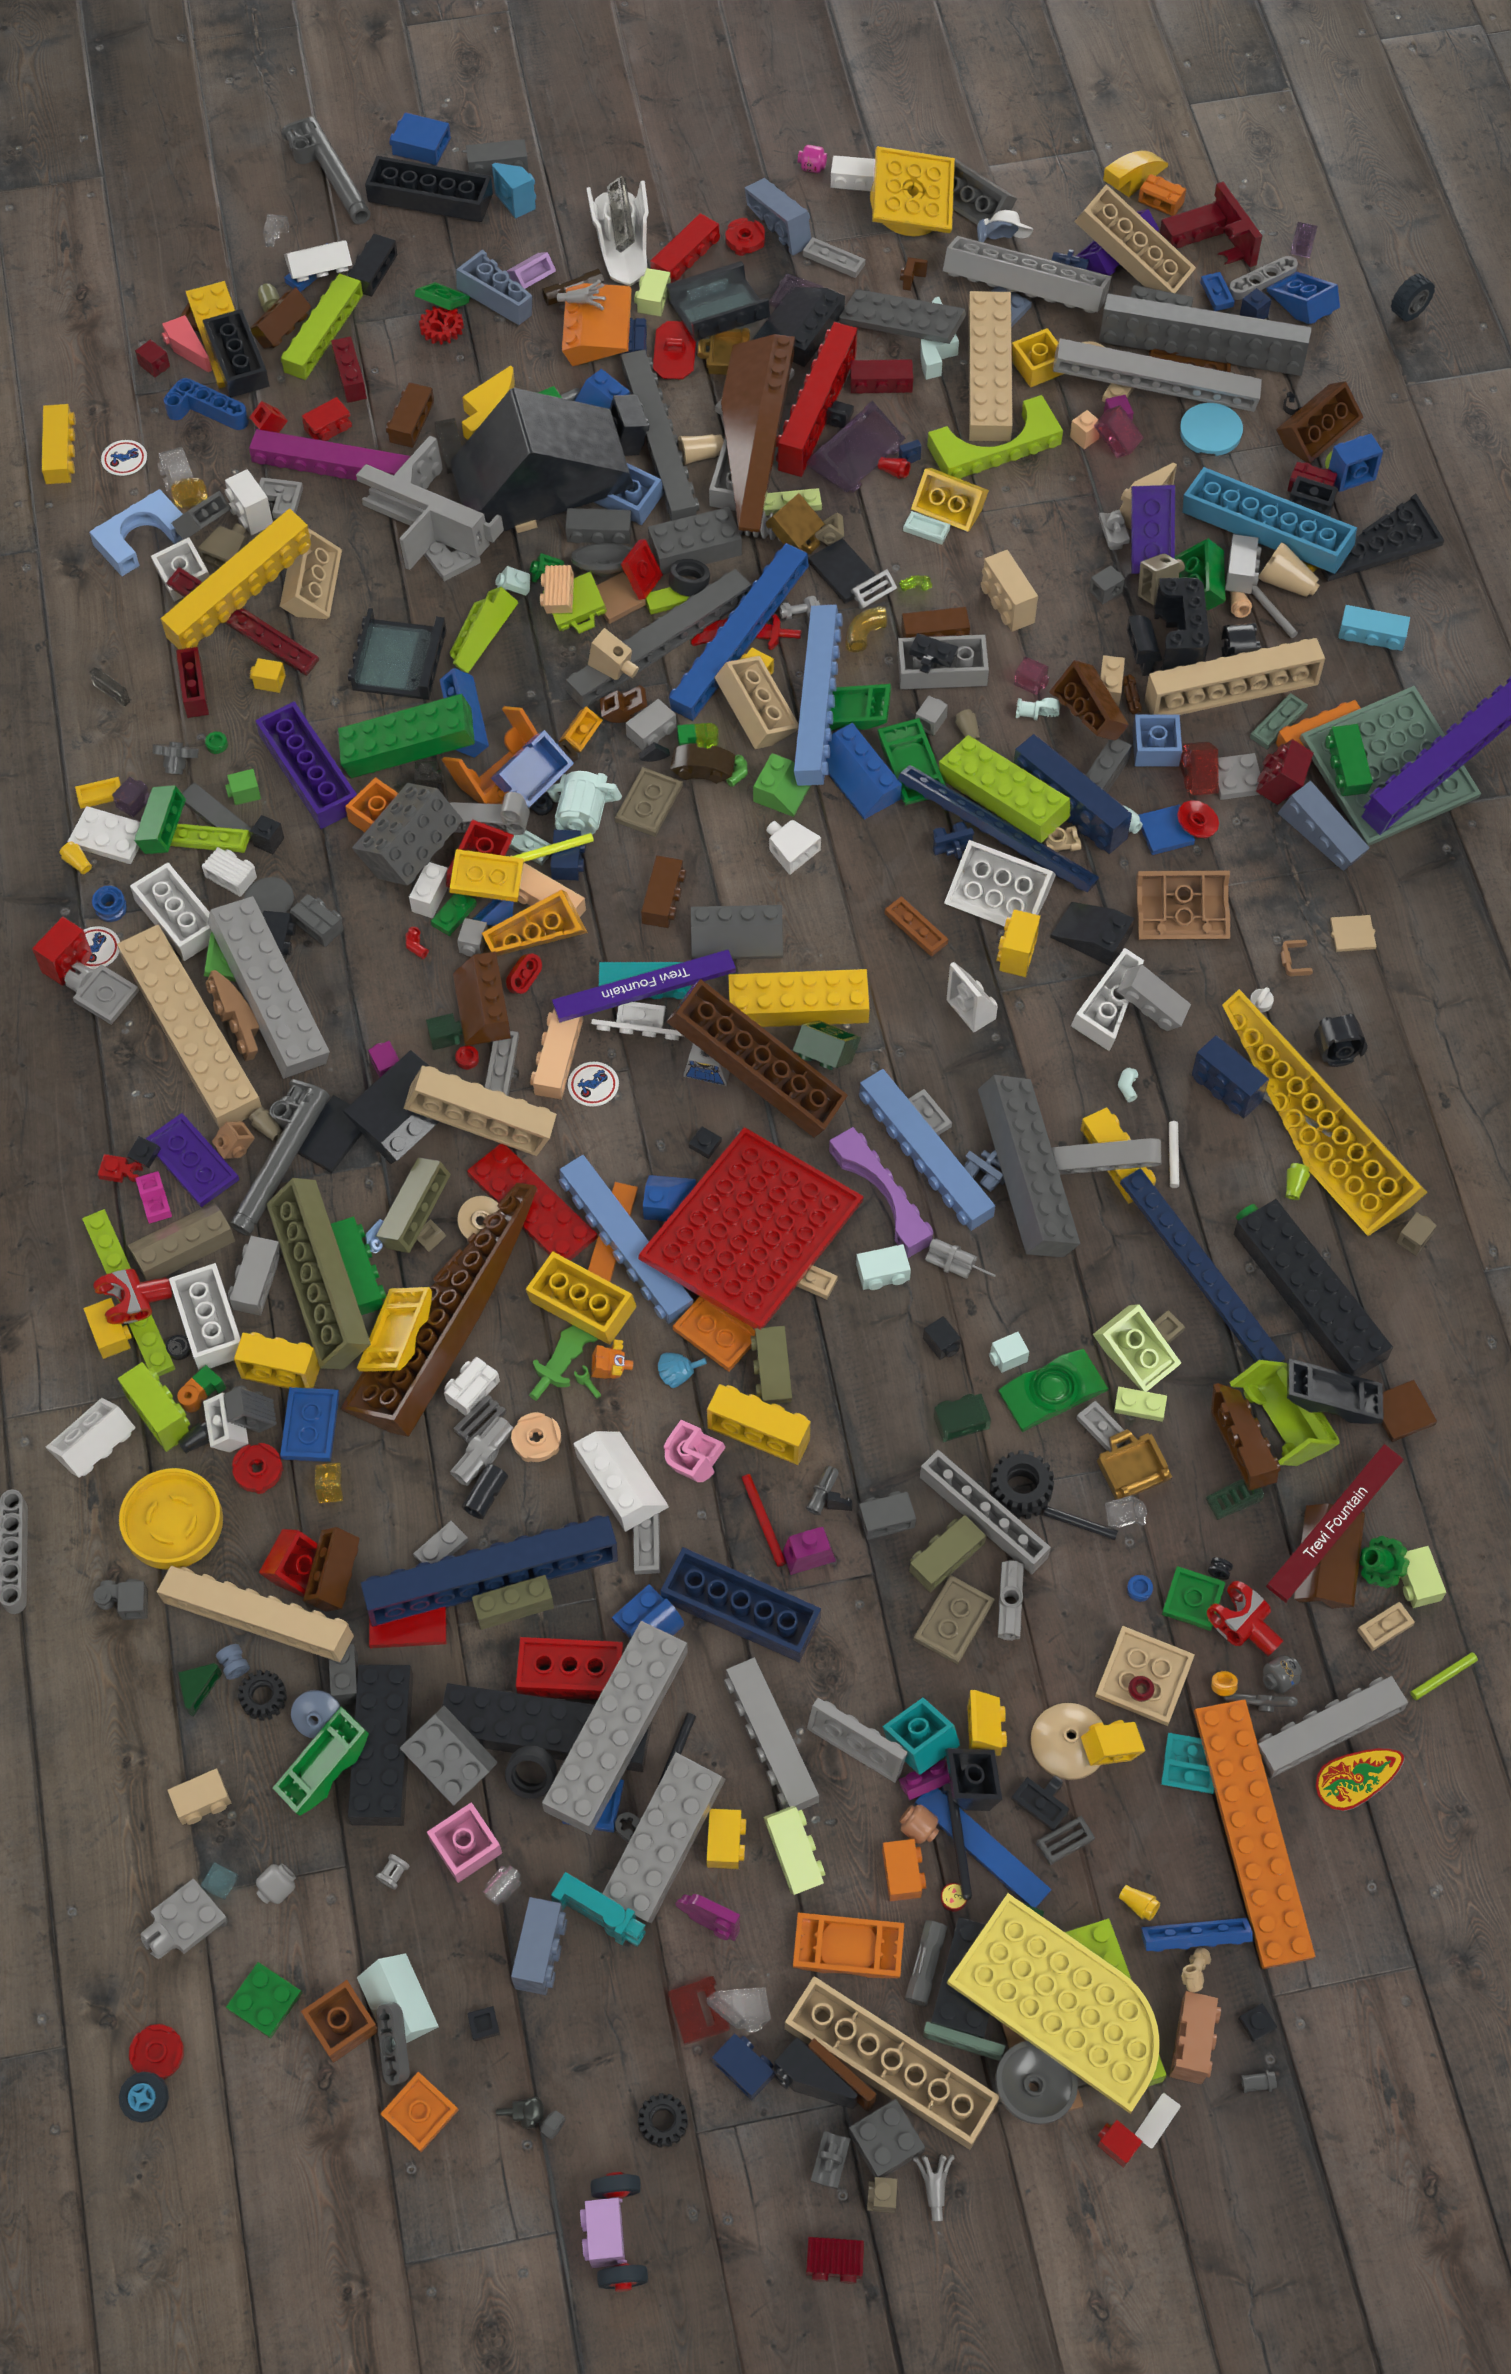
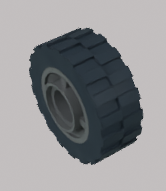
[1391,273,1435,322]

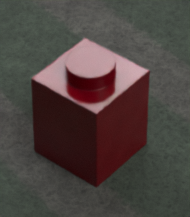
[135,339,170,377]

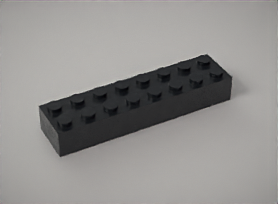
[1234,1199,1393,1377]
[442,1683,652,1772]

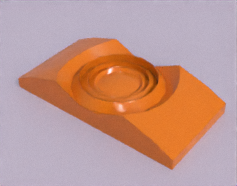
[793,1913,904,1978]

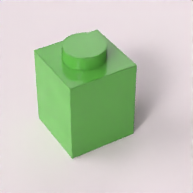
[225,769,261,805]

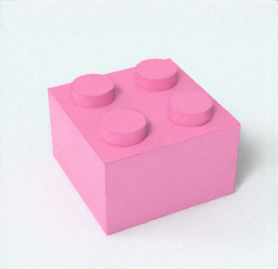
[427,1802,502,1883]

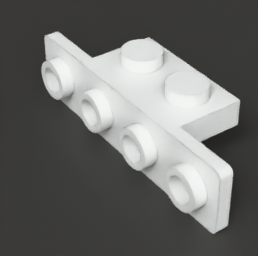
[591,1002,685,1041]

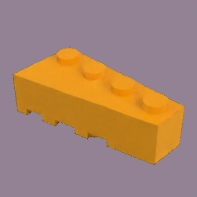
[482,889,588,956]

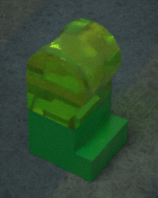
[677,723,719,749]

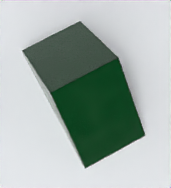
[178,1663,222,1717]

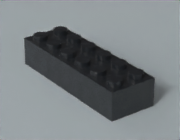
[365,156,493,222]
[348,1665,413,1826]

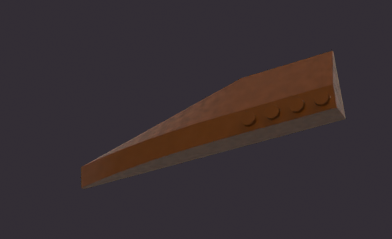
[721,334,795,533]
[340,1183,537,1437]

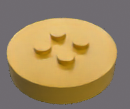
[119,1468,223,1570]

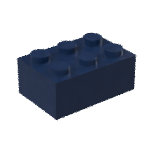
[1192,1035,1269,1119]

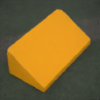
[558,706,603,753]

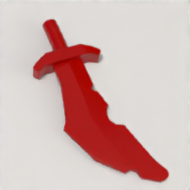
[691,614,801,650]

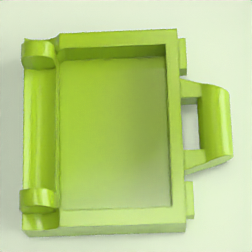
[543,572,607,634]

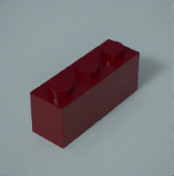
[1160,202,1226,249]
[331,336,367,403]
[850,359,913,394]
[176,647,209,718]

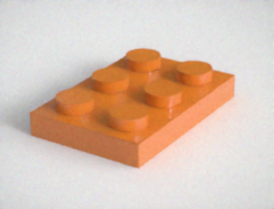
[673,1296,755,1372]

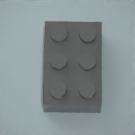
[400,1706,498,1805]

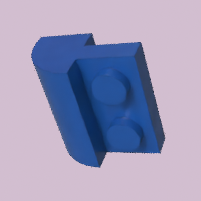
[612,1584,684,1640]

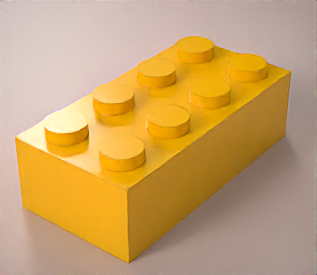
[525,1251,637,1345]
[707,1384,811,1465]

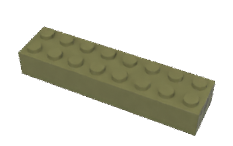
[267,1178,371,1370]

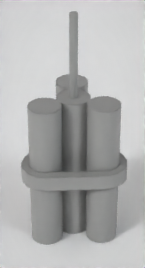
[925,1239,996,1279]

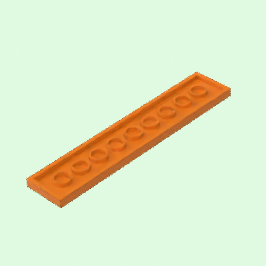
[1194,1699,1316,1969]

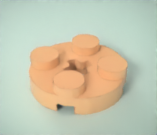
[511,1412,561,1462]

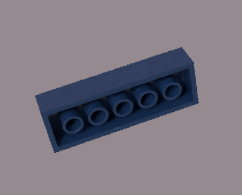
[1014,734,1132,854]
[661,1547,821,1663]

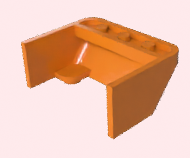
[441,706,538,804]

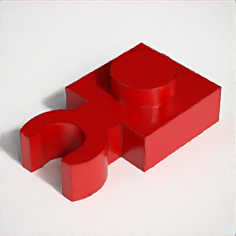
[98,1154,143,1183]

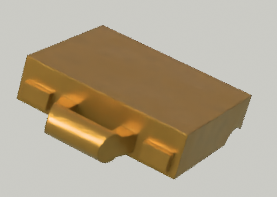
[697,328,750,375]
[765,493,825,554]
[1097,1429,1173,1503]

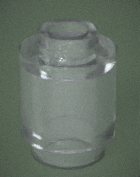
[482,1865,521,1906]

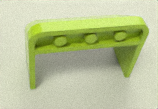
[1229,1360,1340,1466]

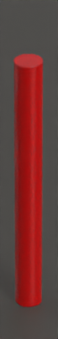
[742,1474,786,1567]

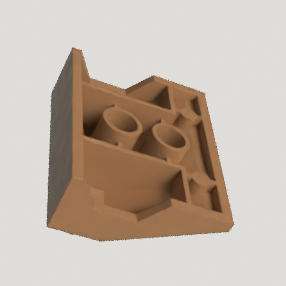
[1136,871,1230,940]

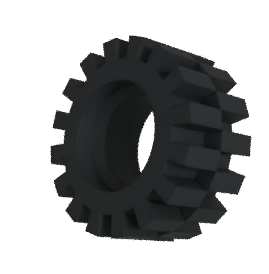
[238,1670,287,1721]
[638,2093,688,2148]

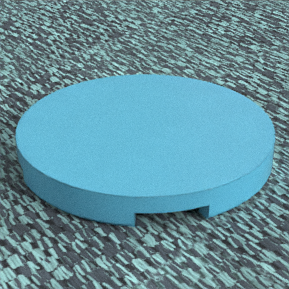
[1180,403,1243,456]

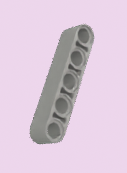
[1052,1138,1161,1175]
[0,1489,28,1614]

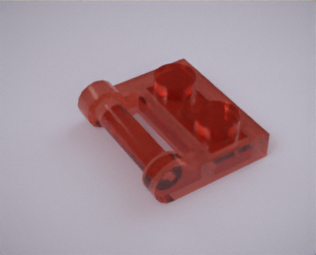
[668,1976,731,2046]

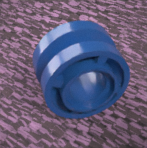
[92,886,127,922]

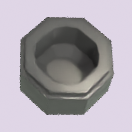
[541,2110,566,2140]

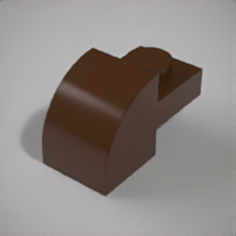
[600,685,647,723]

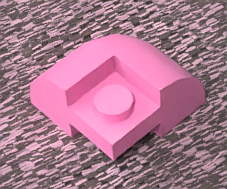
[664,1420,726,1482]

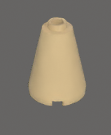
[1258,542,1320,597]

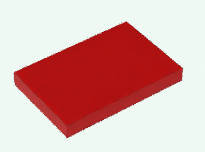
[369,1606,447,1648]

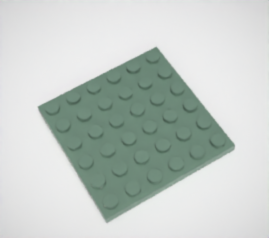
[1299,686,1481,846]

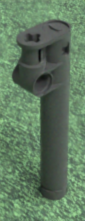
[281,117,371,224]
[229,1079,330,1236]

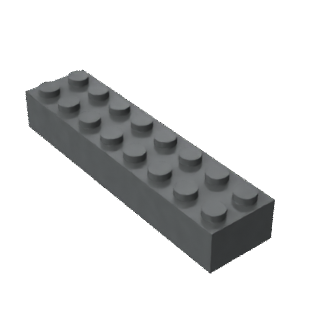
[978,1075,1080,1257]

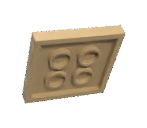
[1095,1626,1195,1726]

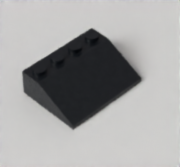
[752,287,845,367]
[343,1050,440,1164]

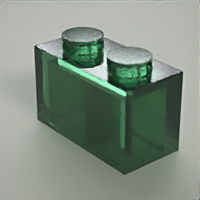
[933,1393,991,1442]

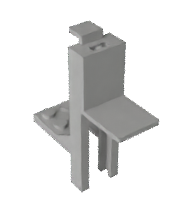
[356,436,504,570]

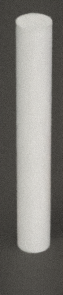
[1169,1121,1179,1188]

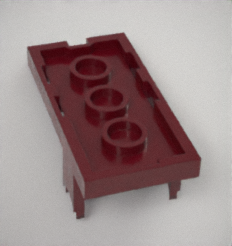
[1213,181,1262,267]

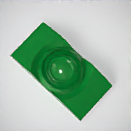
[829,684,891,731]
[877,718,946,806]
[998,1349,1108,1432]
[273,1707,369,1816]

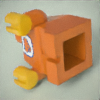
[591,1339,633,1379]

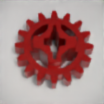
[419,306,464,345]

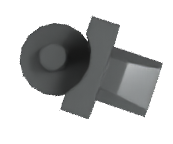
[811,2131,851,2190]

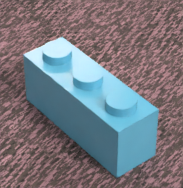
[1338,605,1410,651]

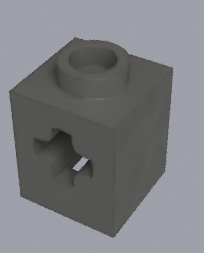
[1089,565,1125,604]

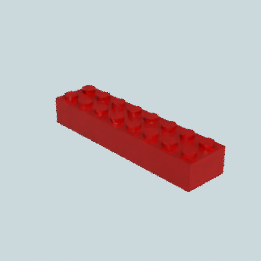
[776,322,858,477]

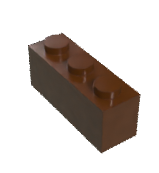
[250,287,311,349]
[386,382,434,448]
[901,607,970,638]
[641,855,686,928]
[303,1527,360,1612]

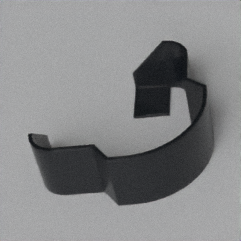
[1283,392,1302,415]

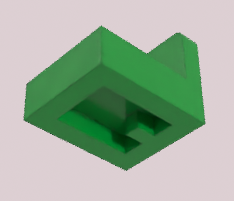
[530,553,564,583]

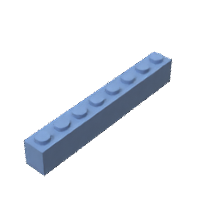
[859,1069,995,1231]
[559,1155,693,1324]

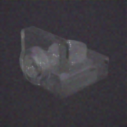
[263,214,289,247]

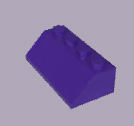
[1075,209,1159,276]

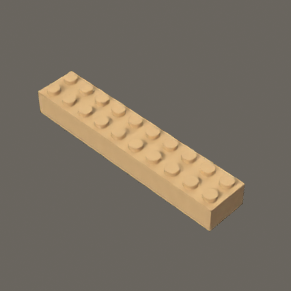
[117,924,262,1129]

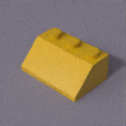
[911,468,989,532]

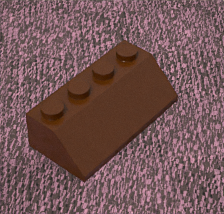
[1276,381,1363,463]
[453,951,511,1046]

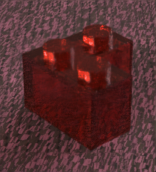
[1180,742,1219,795]

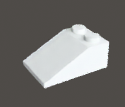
[947,962,998,1032]

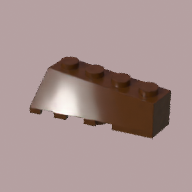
[1211,1383,1281,1491]

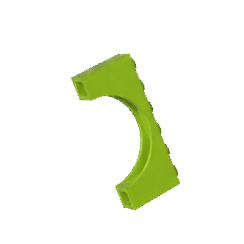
[927,395,1063,479]

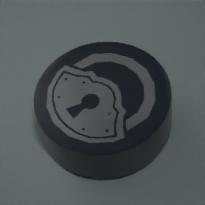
[166,1335,191,1360]

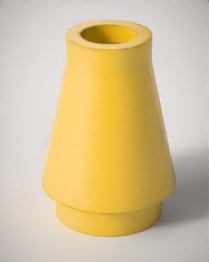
[59,841,92,874]
[1119,1885,1160,1921]

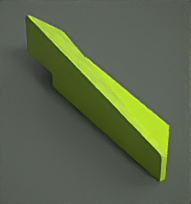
[450,587,518,673]

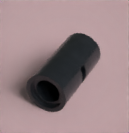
[462,1464,508,1519]

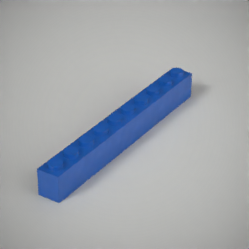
[669,543,809,721]

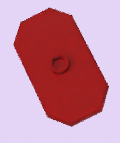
[653,321,696,379]

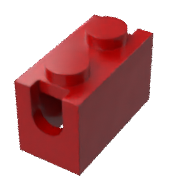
[302,397,353,441]

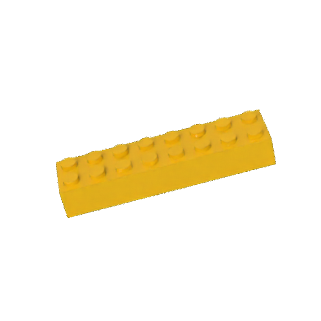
[160,508,311,649]

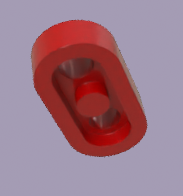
[506,953,542,994]

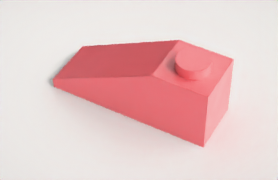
[162,315,212,372]

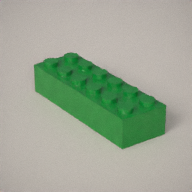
[338,694,475,778]

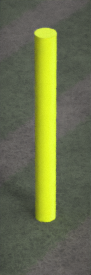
[511,833,594,862]

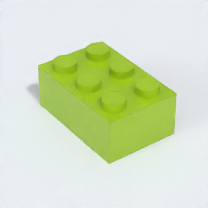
[117,1362,191,1452]

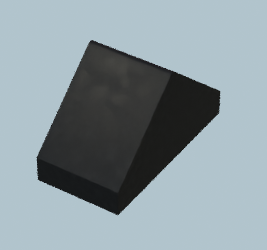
[450,388,635,531]

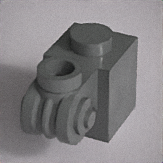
[93,1579,148,1620]

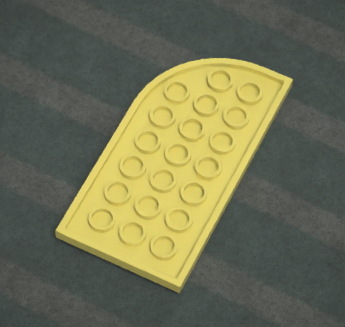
[947,1893,1159,2114]

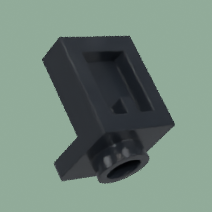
[826,400,854,429]

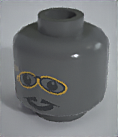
[1263,1655,1302,1694]

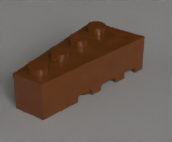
[1049,660,1129,741]

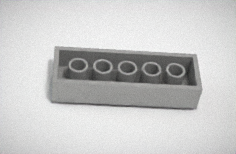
[602,1752,726,1923]

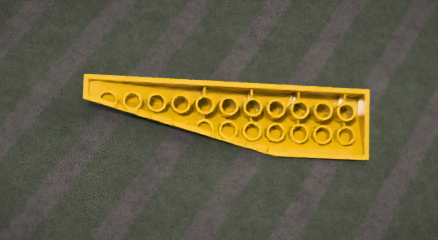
[1222,989,1427,1236]

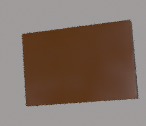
[808,2038,877,2112]

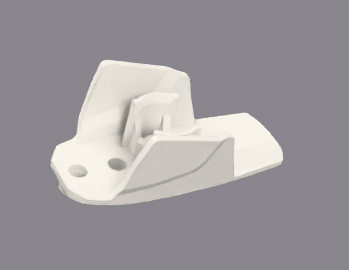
[587,181,649,286]

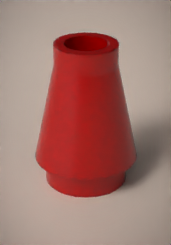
[878,457,911,479]

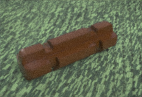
[1122,674,1142,714]

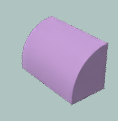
[506,252,556,289]

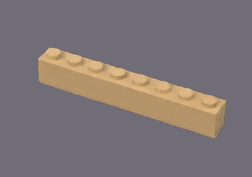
[157,1566,354,1662]

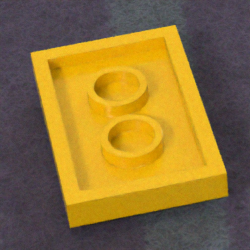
[450,849,524,902]

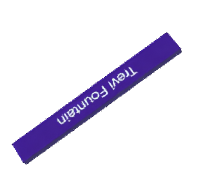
[552,949,736,1023]

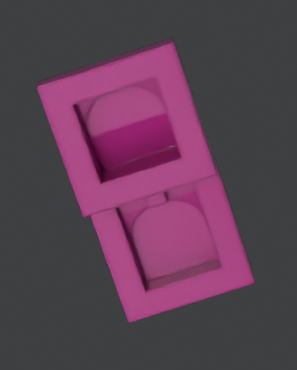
[136,1171,172,1224]

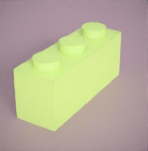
[763,1806,825,1895]

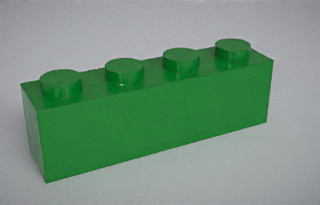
[331,1216,386,1316]

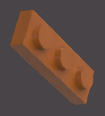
[885,896,948,957]

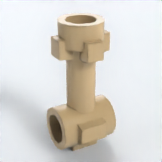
[1181,1948,1211,1992]

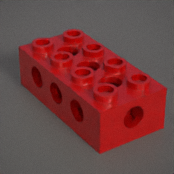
[516,1637,624,1700]

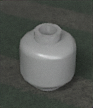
[256,1864,296,1904]

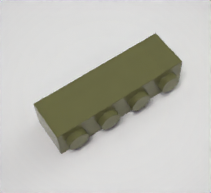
[376,1158,451,1253]

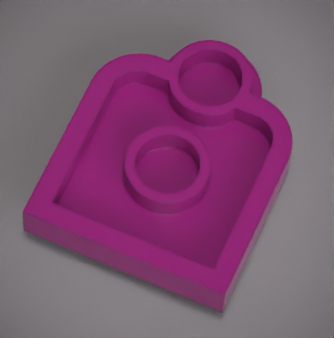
[675,1894,740,1941]

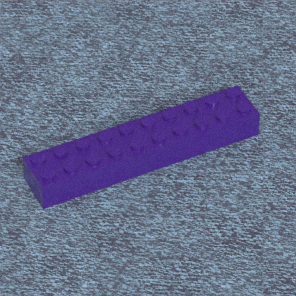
[1361,676,1511,835]

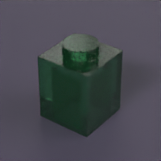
[426,1013,463,1050]

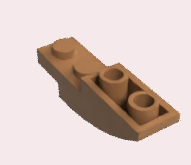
[206,970,260,1061]

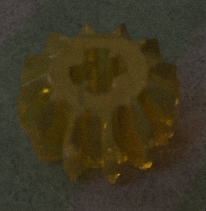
[171,477,207,508]

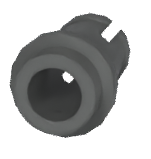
[1241,2070,1277,2093]

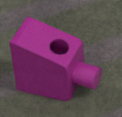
[783,1527,836,1575]

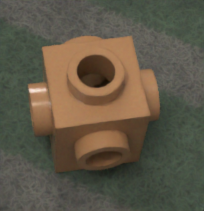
[212,1121,255,1159]

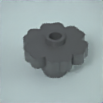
[152,741,199,774]

